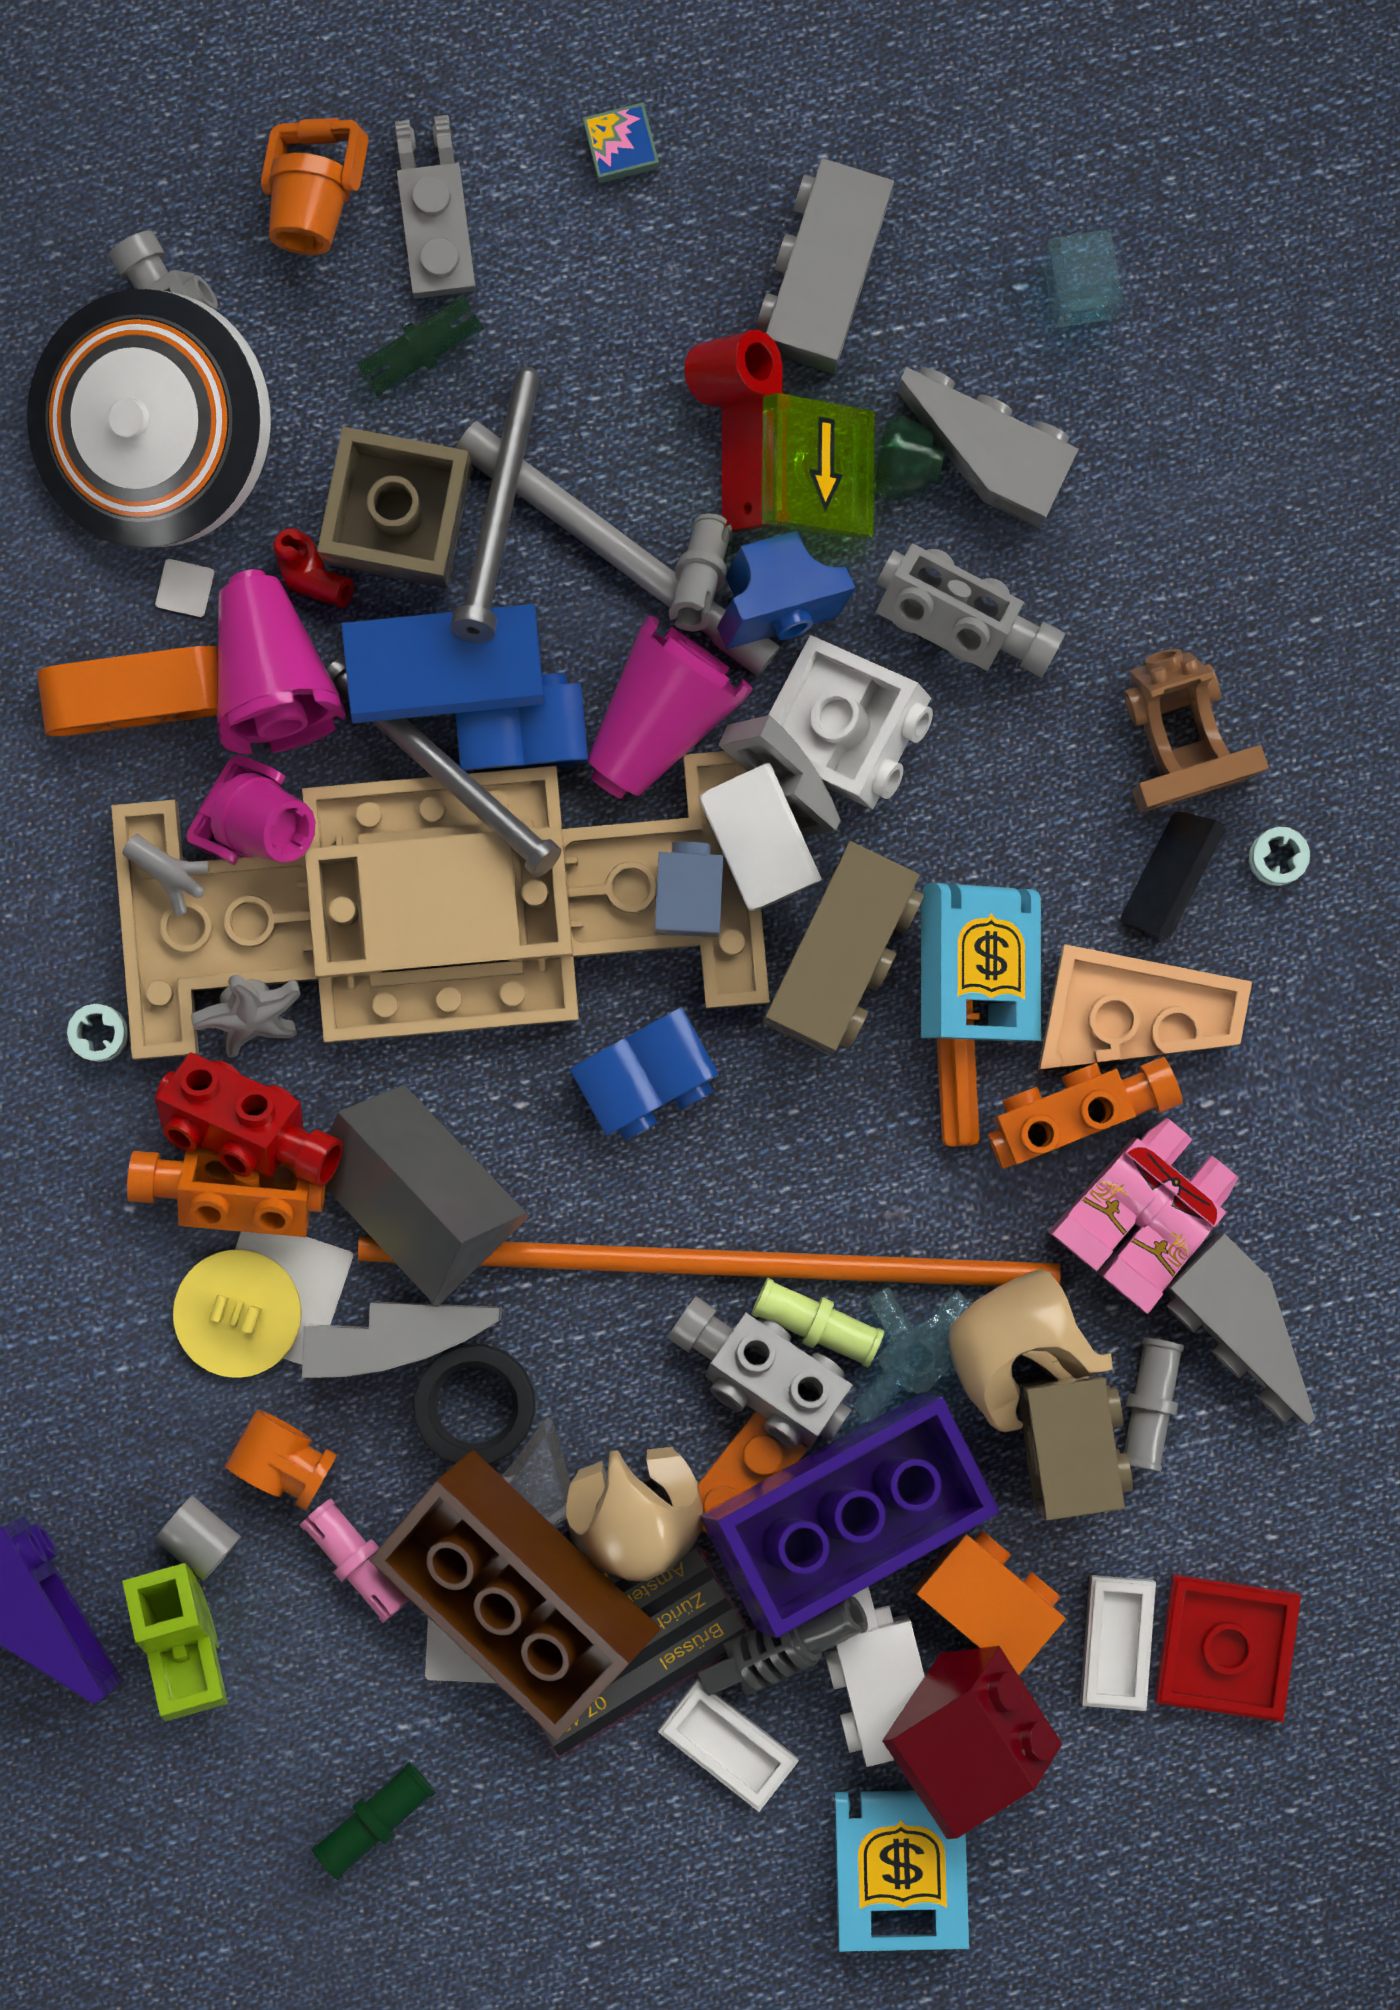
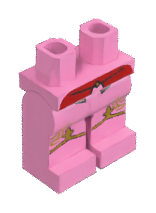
[1048,1118,1239,1314]

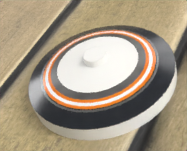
[27,289,271,547]

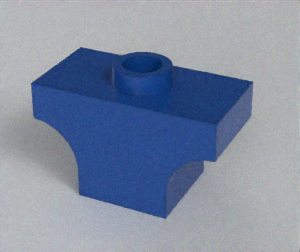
[717,531,856,649]

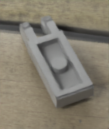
[395,115,476,299]

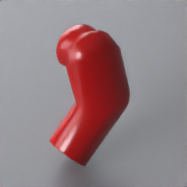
[273,528,354,608]

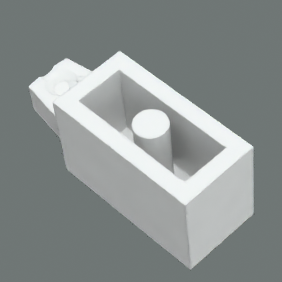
[825,1586,925,1767]

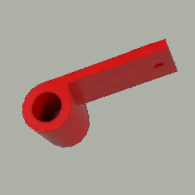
[684,330,783,534]

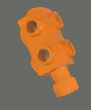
[988,1057,1183,1169]
[127,1146,326,1237]

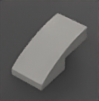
[718,715,840,837]

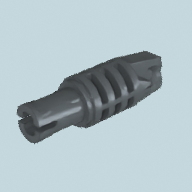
[698,1596,868,1696]

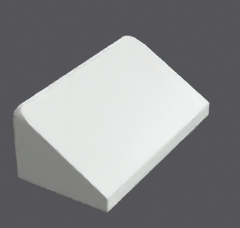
[699,763,822,911]

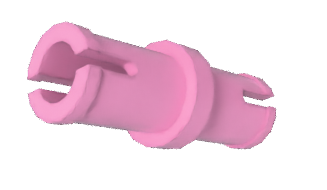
[300,1498,410,1623]

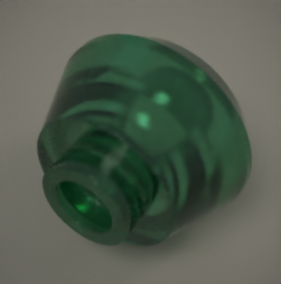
[875,415,945,502]

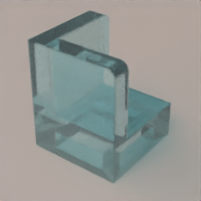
[1042,230,1124,328]

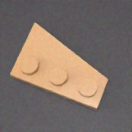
[1038,944,1252,1070]

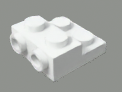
[768,635,933,810]

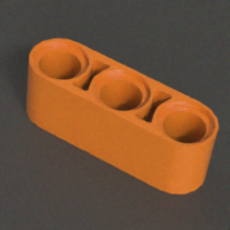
[37,646,218,736]

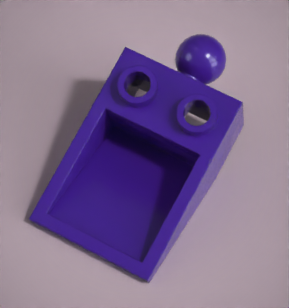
[0,1516,123,1704]

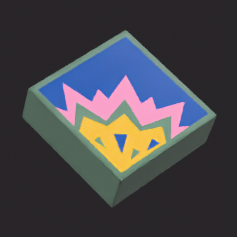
[583,102,659,183]

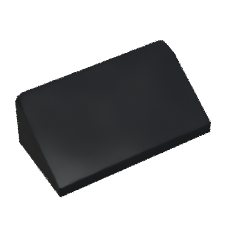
[1120,812,1226,943]

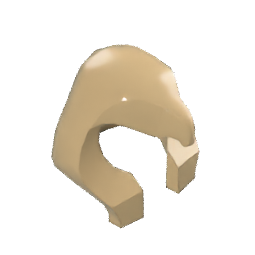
[948,1269,1113,1432]
[566,1447,703,1581]

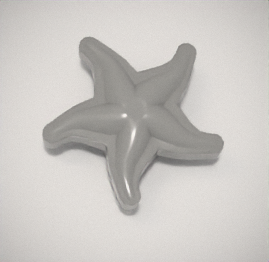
[191,975,301,1057]

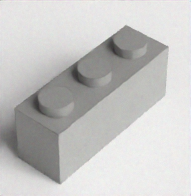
[756,158,894,374]

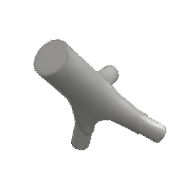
[122,834,209,916]

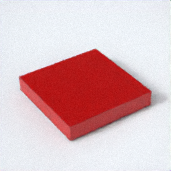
[1154,1573,1301,1722]

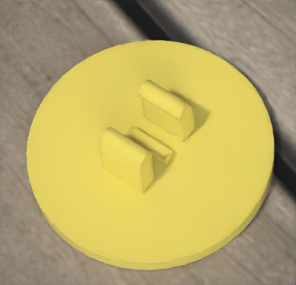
[173,1250,302,1378]

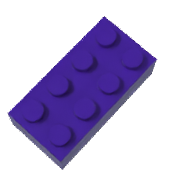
[700,1394,1000,1638]

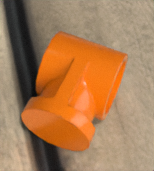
[224,1409,338,1511]

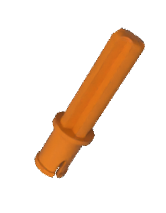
[937,1000,980,1147]

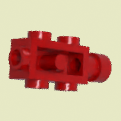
[155,1052,344,1187]

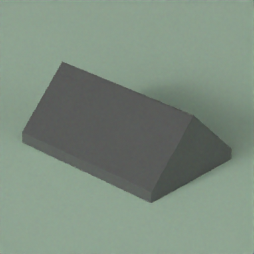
[326,1084,530,1306]

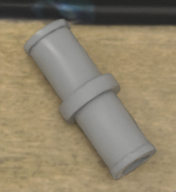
[669,513,732,632]
[1124,1338,1184,1472]

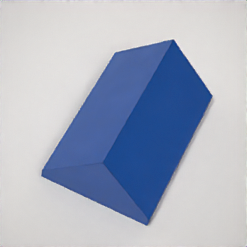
[341,604,545,723]

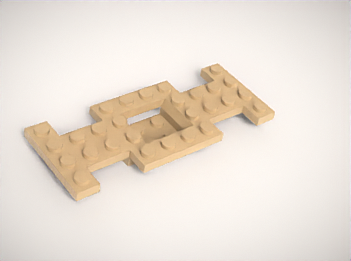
[111,751,770,1060]

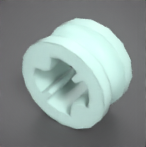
[1249,827,1310,886]
[67,1004,129,1062]

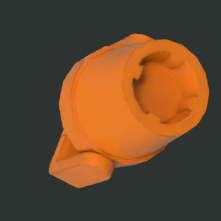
[261,117,368,255]

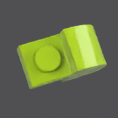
[122,1563,228,1722]

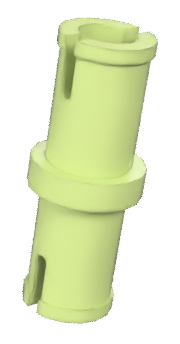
[751,1278,884,1368]

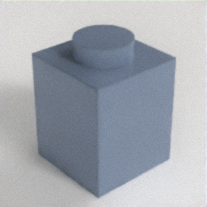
[655,842,723,937]

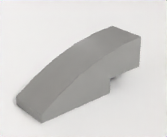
[301,1301,502,1378]

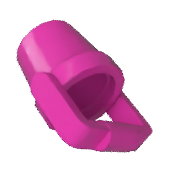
[186,755,316,865]

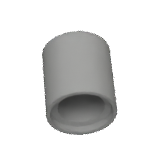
[154,1495,241,1582]

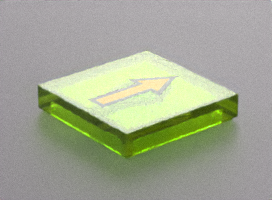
[762,393,875,539]

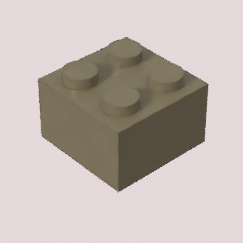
[317,426,472,589]
[1017,1375,1133,1520]

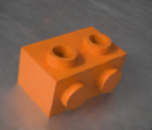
[912,1530,1066,1676]

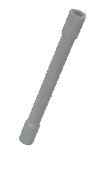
[455,421,780,677]

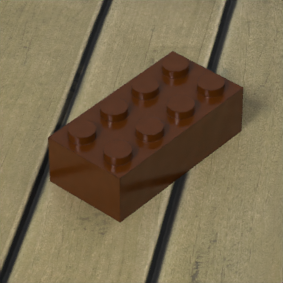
[369,1449,661,1741]

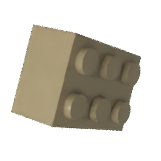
[762,841,924,1056]

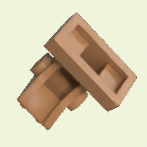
[1124,649,1269,814]

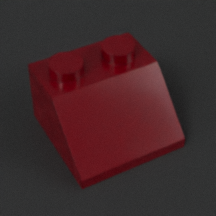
[882,1646,1062,1839]

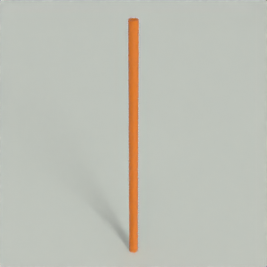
[358,1236,1061,1286]

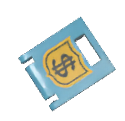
[921,883,1041,1042]
[834,1790,969,1952]

